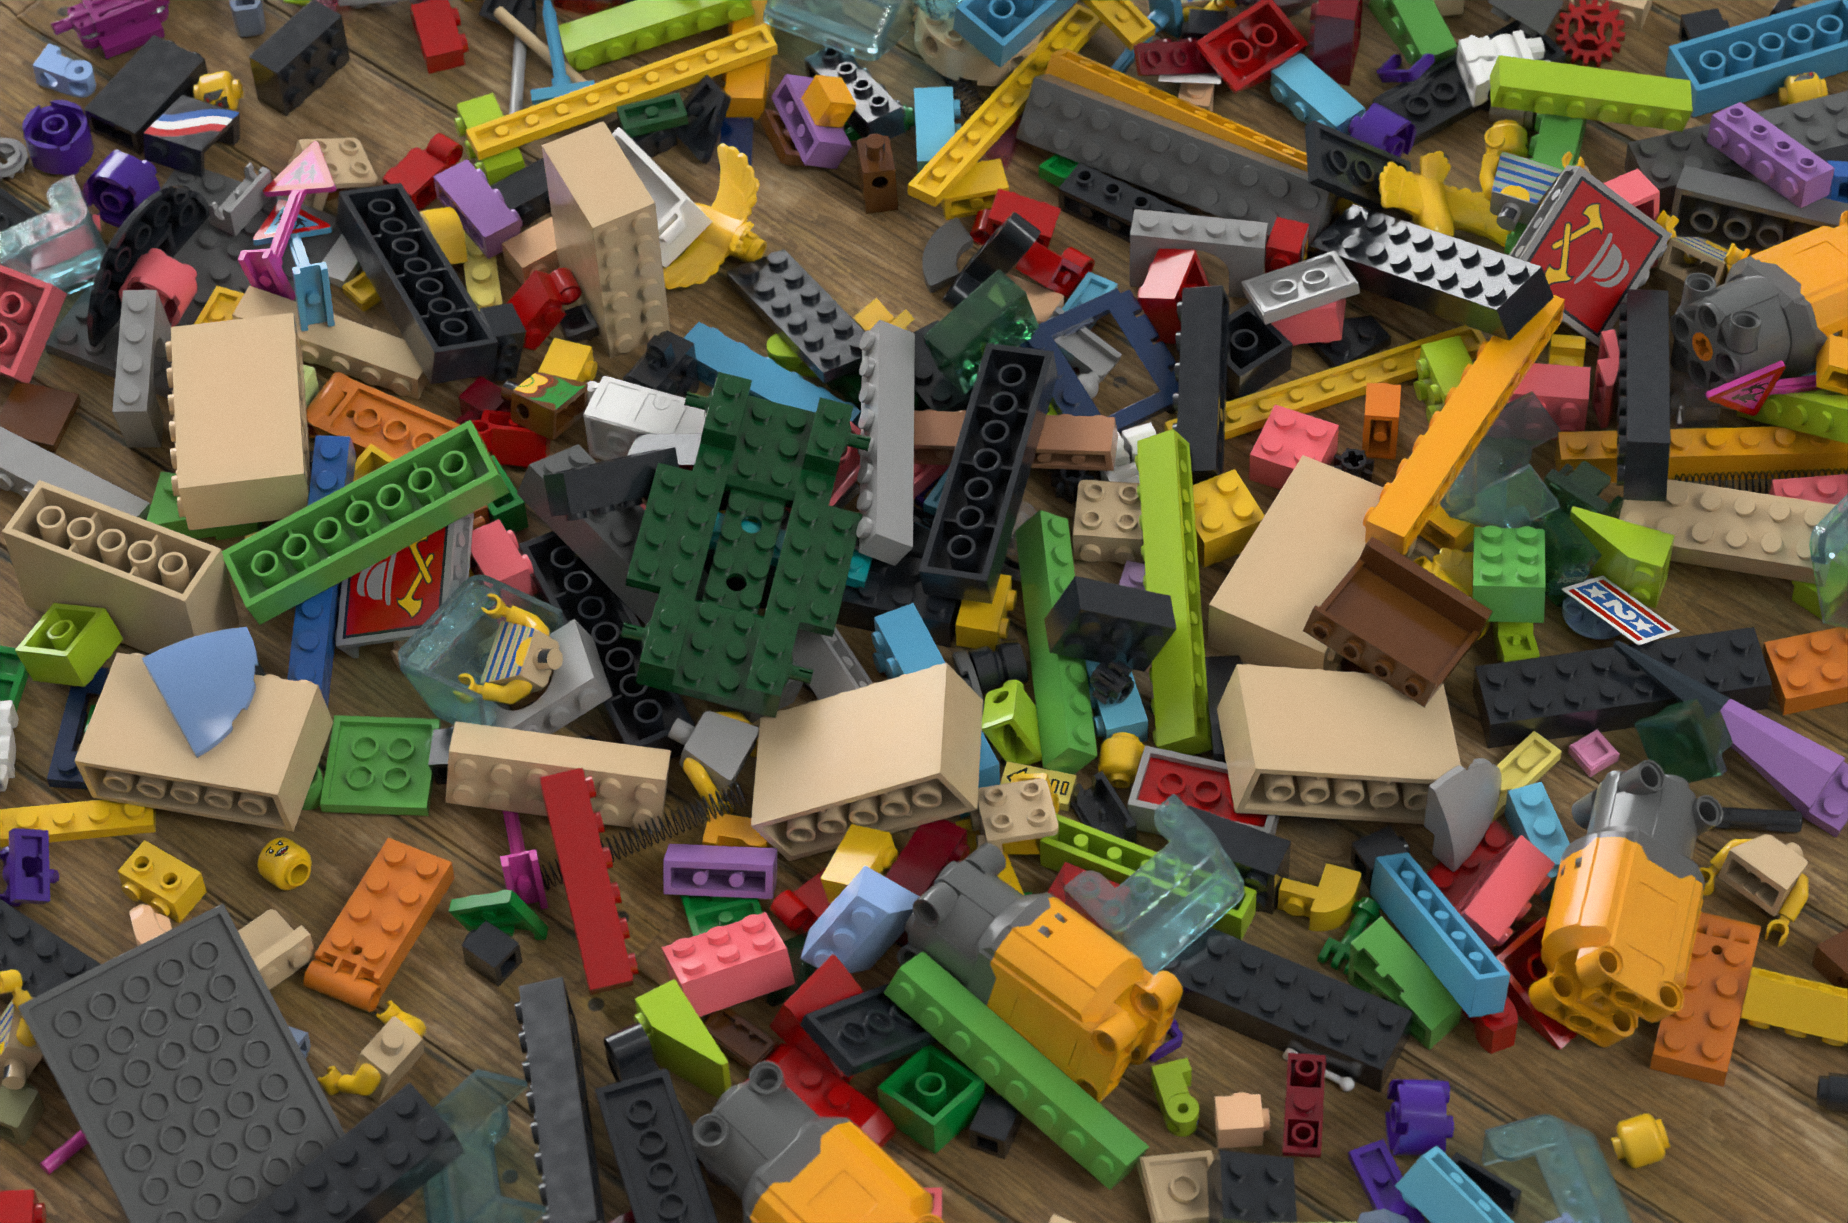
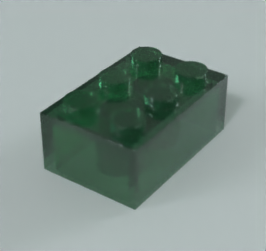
[924,269,1039,394]

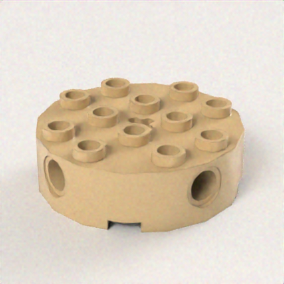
[914,0,1044,86]

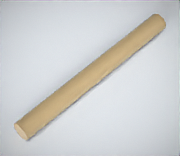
[493,6,587,84]

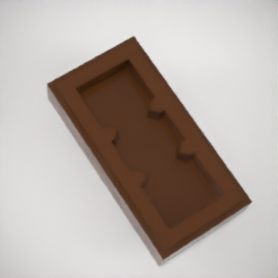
[703,1007,779,1071]

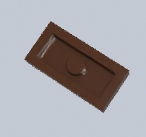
[759,109,808,167]

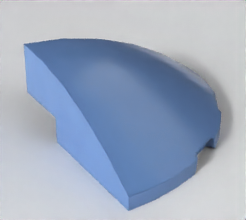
[142,627,258,758]

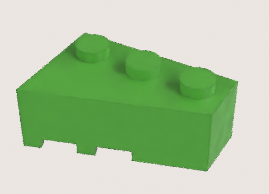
[1368,0,1458,68]
[146,472,262,540]
[1347,916,1462,1050]

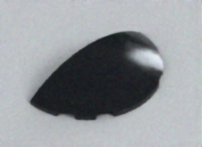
[87,185,210,347]

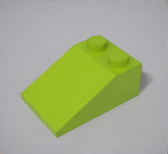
[1565,506,1675,609]
[633,979,732,1099]

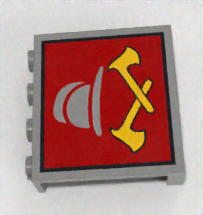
[1509,165,1672,347]
[335,513,474,659]

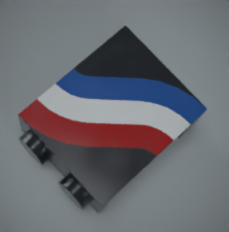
[144,95,240,178]

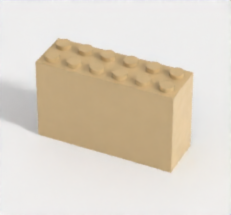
[542,121,670,358]
[165,313,311,530]
[1208,455,1417,671]
[2,480,240,654]
[74,652,333,832]
[751,663,983,861]
[1217,664,1461,824]

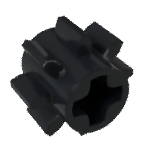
[1333,448,1374,483]
[1051,469,1094,503]
[1090,660,1134,704]

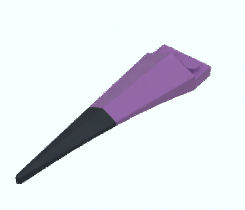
[1613,641,1848,838]

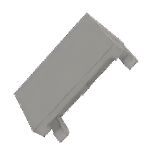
[209,163,272,236]

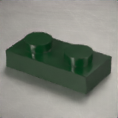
[616,92,688,137]

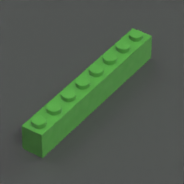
[1015,510,1098,775]
[884,951,1149,1190]

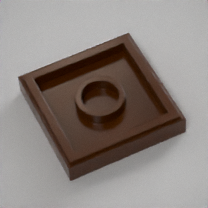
[0,381,81,452]

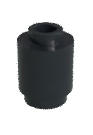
[1816,1072,1848,1113]

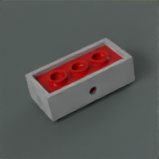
[1127,746,1280,838]

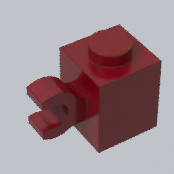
[455,376,511,425]

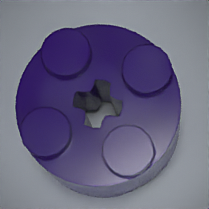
[22,100,94,177]
[1348,103,1416,157]
[83,150,160,228]
[1385,1079,1454,1156]

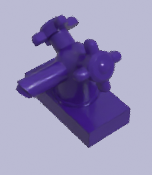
[0,828,59,907]

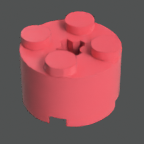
[119,248,198,327]

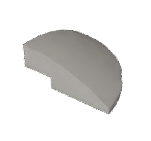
[1424,758,1502,872]

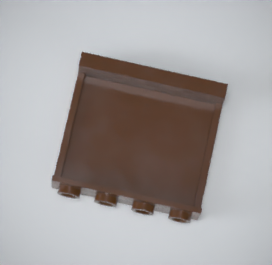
[1303,536,1493,707]

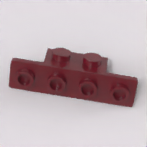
[1134,38,1217,76]

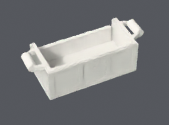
[612,127,713,268]
[584,376,705,461]

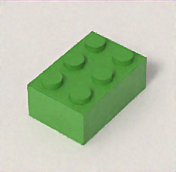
[1472,526,1545,623]

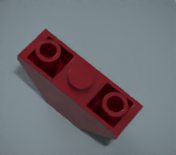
[1283,1053,1326,1158]

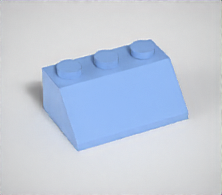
[801,866,919,973]

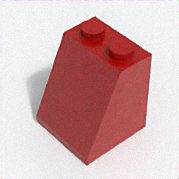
[769,954,864,1083]

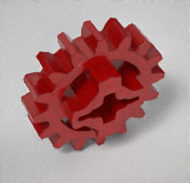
[1555,0,1625,67]

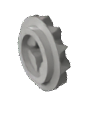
[0,138,29,181]

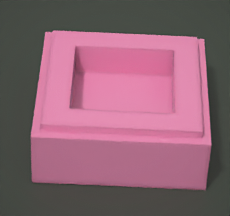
[1568,729,1619,777]

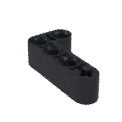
[941,211,1041,322]
[604,1022,700,1161]

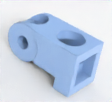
[33,44,96,98]

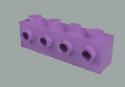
[1707,102,1835,208]

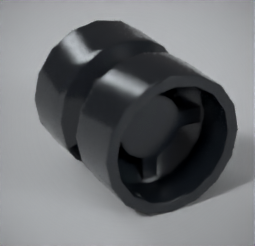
[968,638,1028,694]

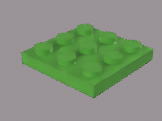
[320,715,441,816]

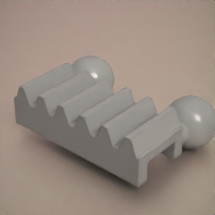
[1050,307,1122,399]

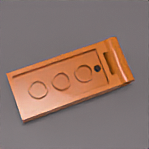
[306,372,460,459]
[1762,625,1848,715]
[303,838,455,1012]
[1650,912,1761,1087]

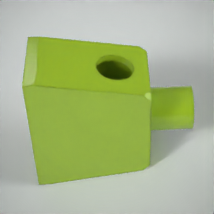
[981,680,1042,765]

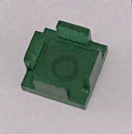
[1539,461,1624,536]
[1521,507,1602,607]
[1634,698,1733,783]

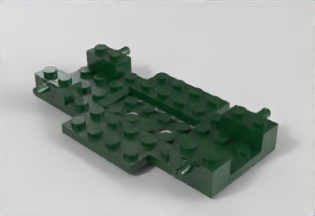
[621,372,871,718]

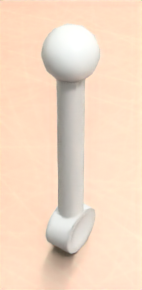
[1283,1048,1354,1092]

